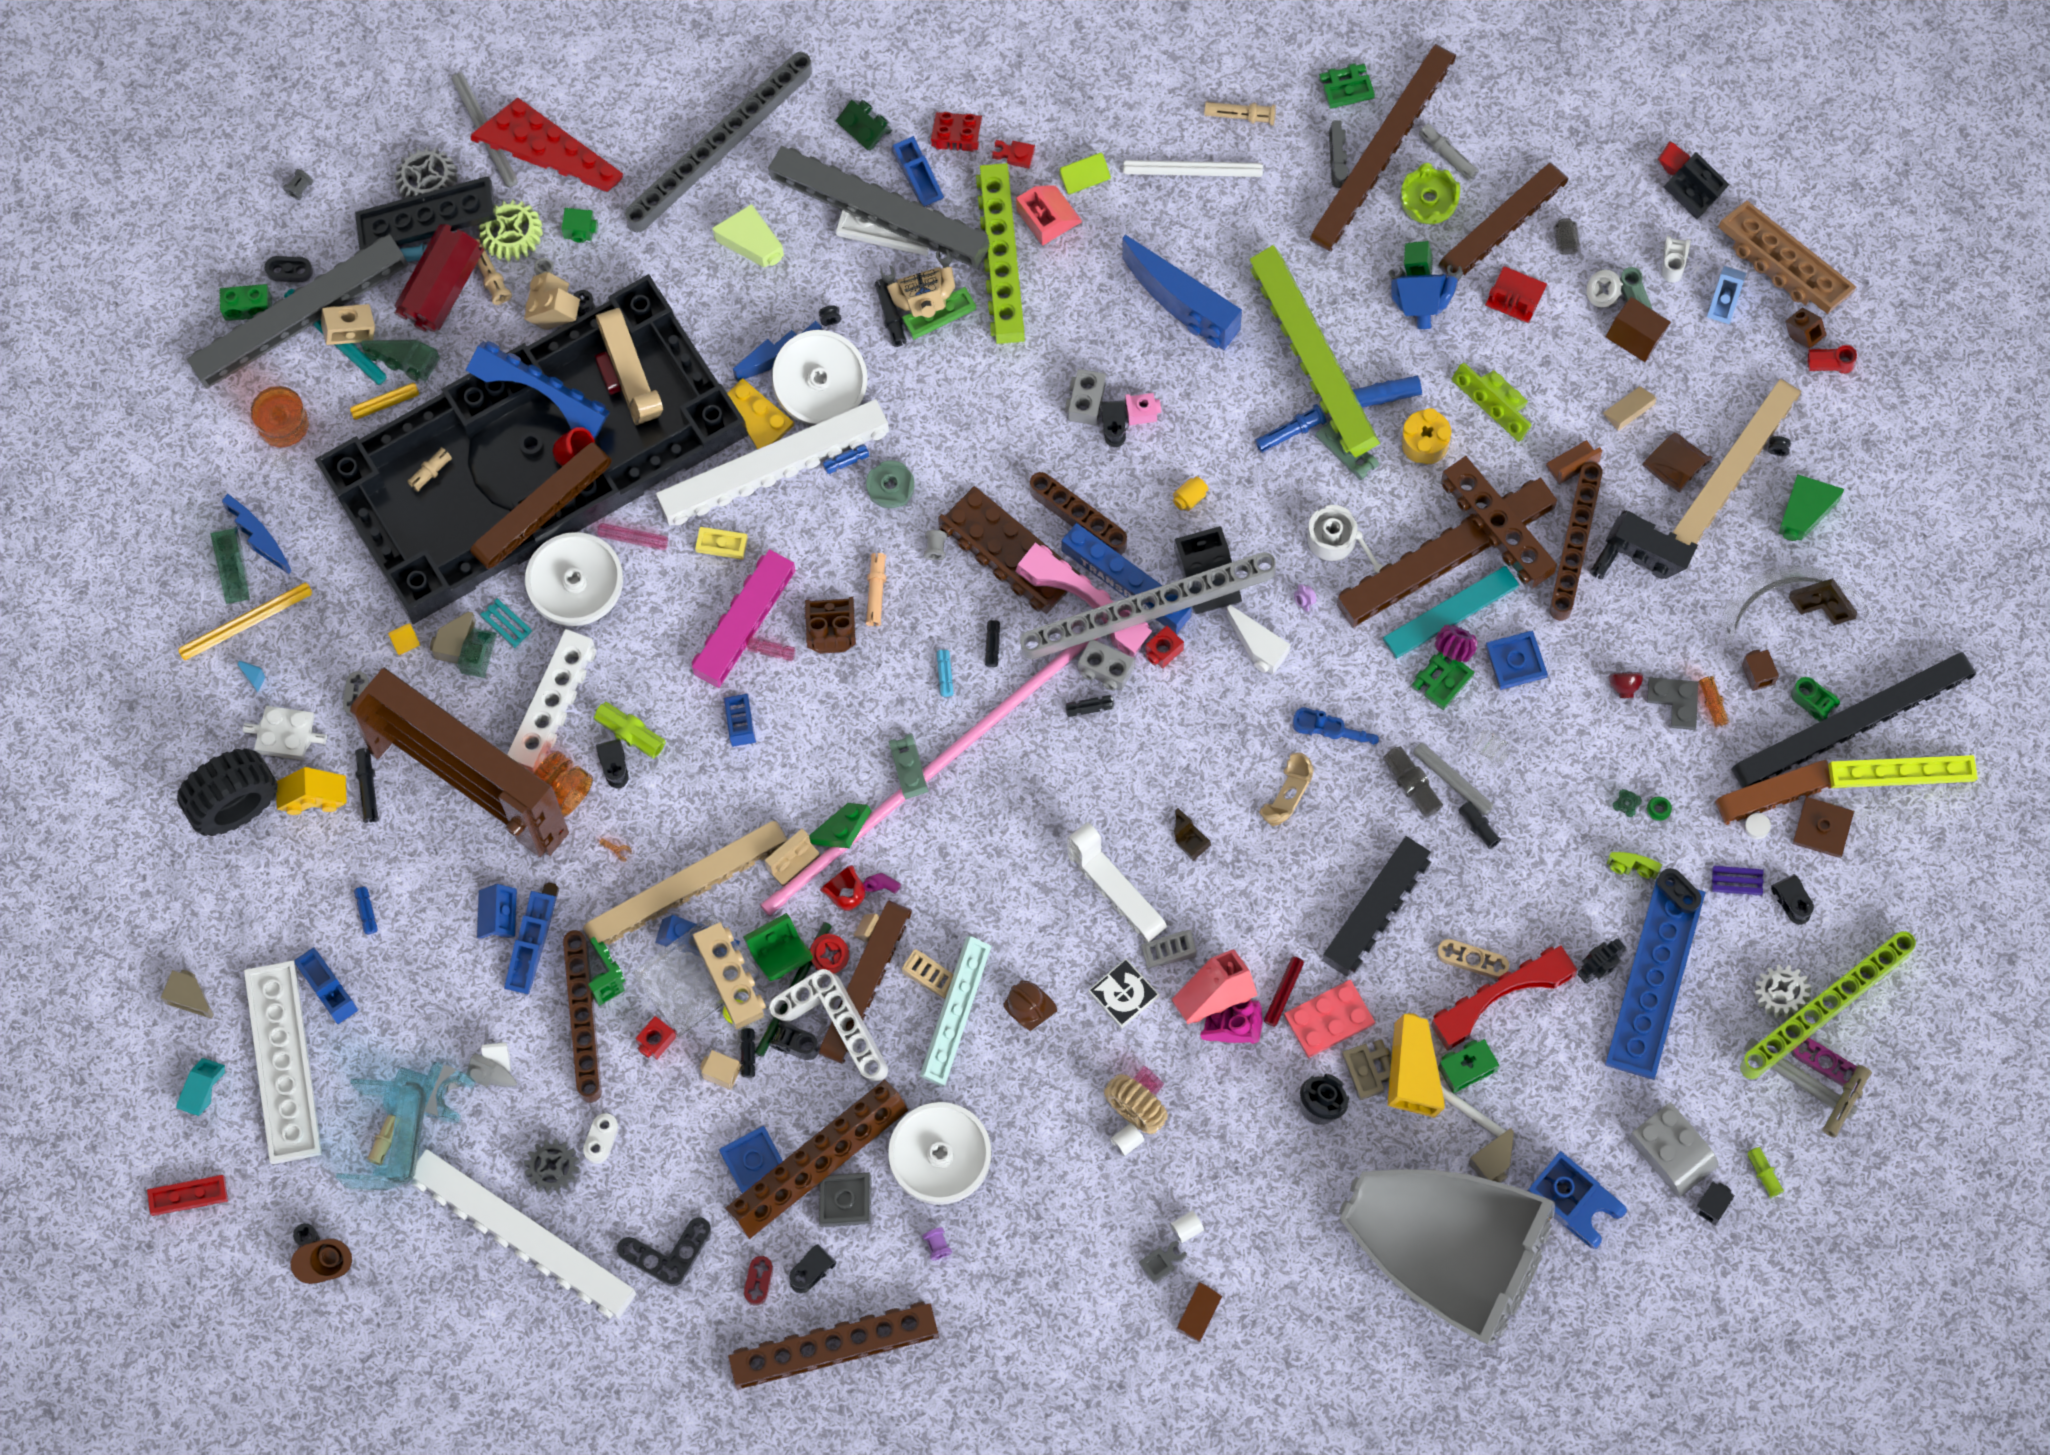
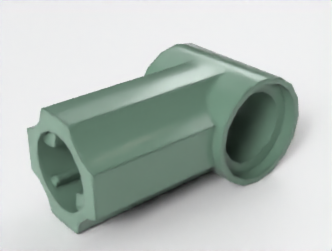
[1620,267,1653,309]

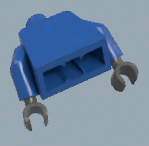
[1389,265,1463,329]

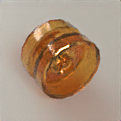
[251,386,309,448]

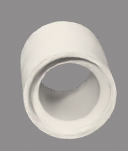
[1110,1123,1144,1156]
[1170,1211,1204,1244]

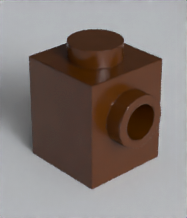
[1785,307,1827,349]
[1742,649,1779,691]

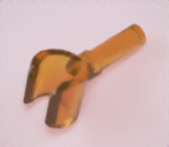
[600,838,632,862]

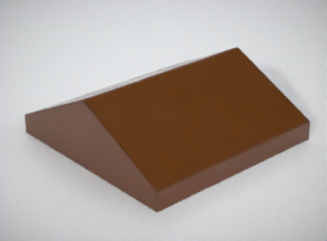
[1606,297,1672,363]

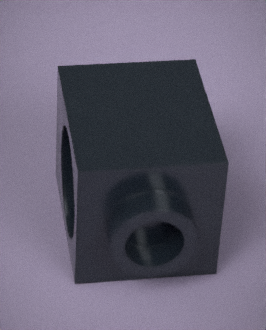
[1694,1182,1735,1226]

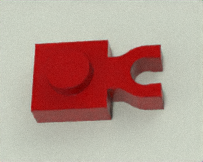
[992,140,1035,169]

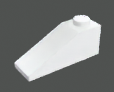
[1226,605,1290,675]

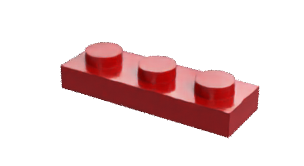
[147,1175,228,1216]

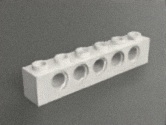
[507,629,596,775]

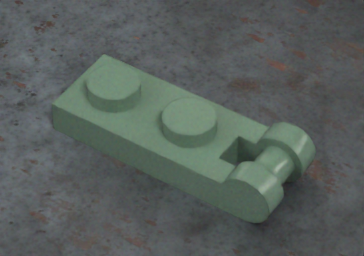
[1315,422,1379,480]
[889,733,929,800]

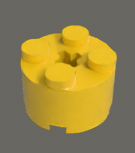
[1401,408,1451,464]

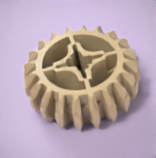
[1104,1074,1168,1134]

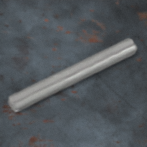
[1744,1038,1858,1119]

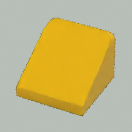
[388,623,420,655]

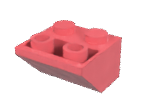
[1016,185,1082,246]

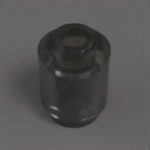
[1554,218,1580,255]

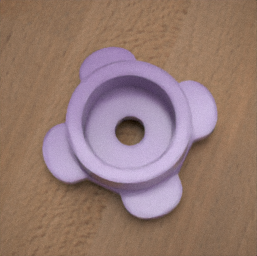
[1294,584,1316,612]

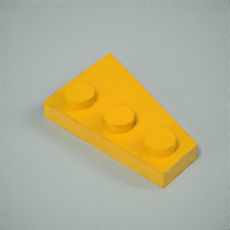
[727,378,794,450]

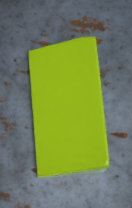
[1059,152,1111,195]

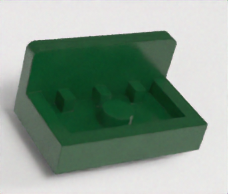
[836,99,893,151]

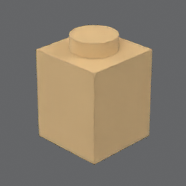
[700,1050,741,1090]

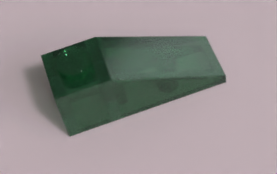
[210,526,250,604]

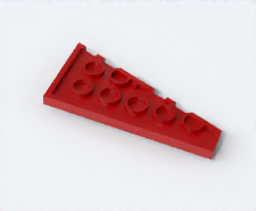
[470,97,623,192]

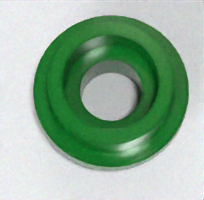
[1647,796,1672,821]

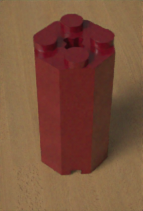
[394,224,484,332]

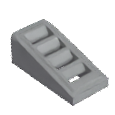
[1141,930,1197,969]

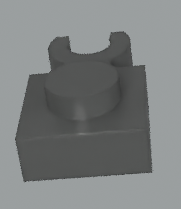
[1139,1240,1187,1284]

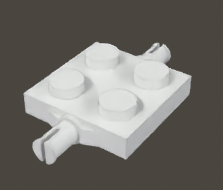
[243,706,327,760]

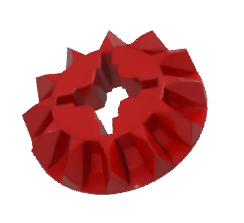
[810,934,849,974]

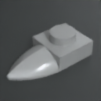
[465,1053,517,1088]

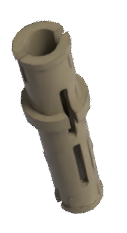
[1822,1065,1872,1138]

